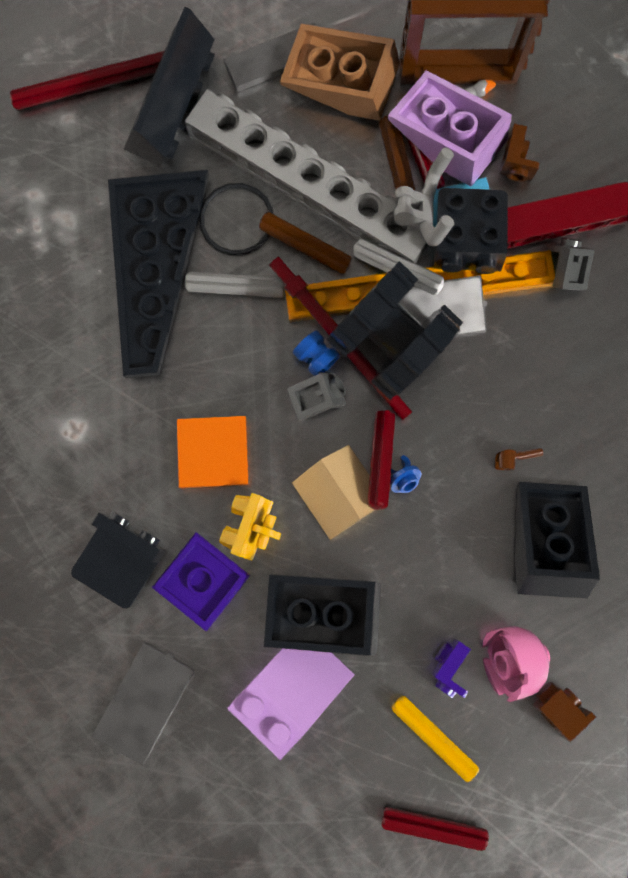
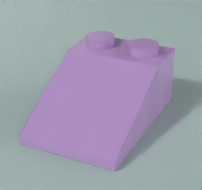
[388,70,512,186]
[227,649,355,760]

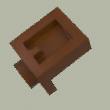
[499,123,540,182]

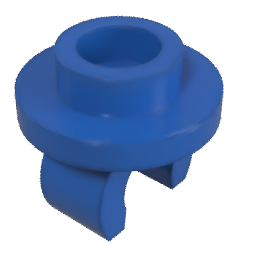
[390,455,422,493]

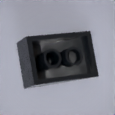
[515,482,600,599]
[263,574,381,656]

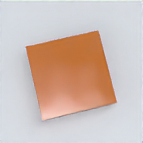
[177,416,249,489]

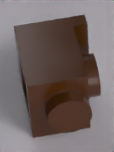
[532,682,596,742]

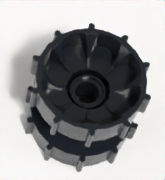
[326,261,464,400]

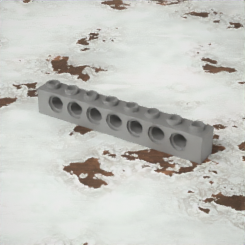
[185,89,435,263]

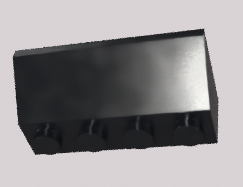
[123,7,215,167]

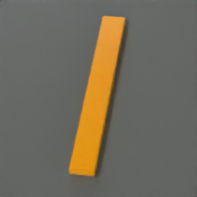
[285,250,555,323]

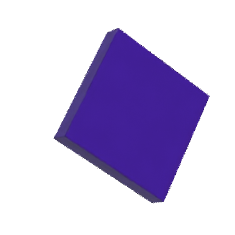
[152,532,251,631]

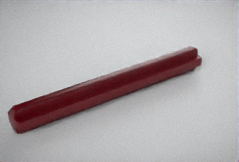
[10,51,164,110]

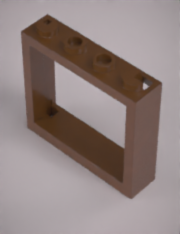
[399,0,550,85]

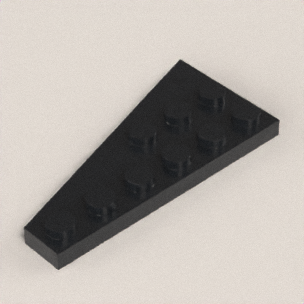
[108,170,209,378]

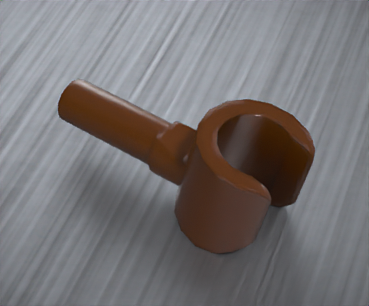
[495,448,543,471]

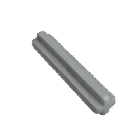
[353,239,444,295]
[185,272,285,298]

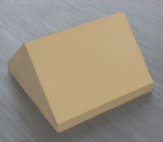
[292,445,375,540]

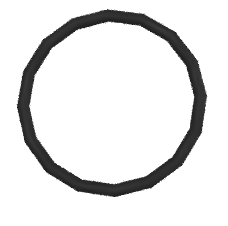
[199,183,274,255]

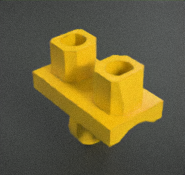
[219,493,281,561]

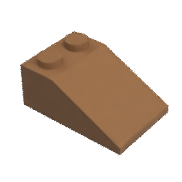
[280,24,400,121]

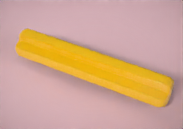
[391,695,479,782]

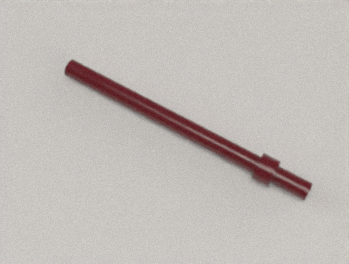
[269,256,412,421]

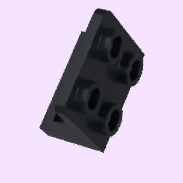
[433,188,508,274]
[71,511,166,609]

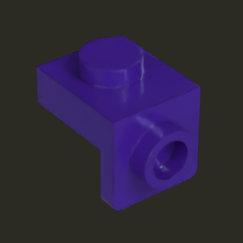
[431,639,471,698]

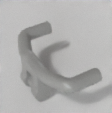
[394,148,454,246]

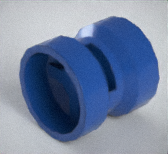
[292,330,340,376]

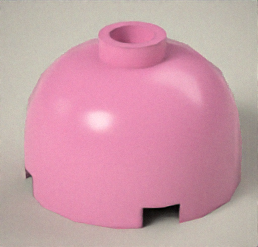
[482,626,550,702]

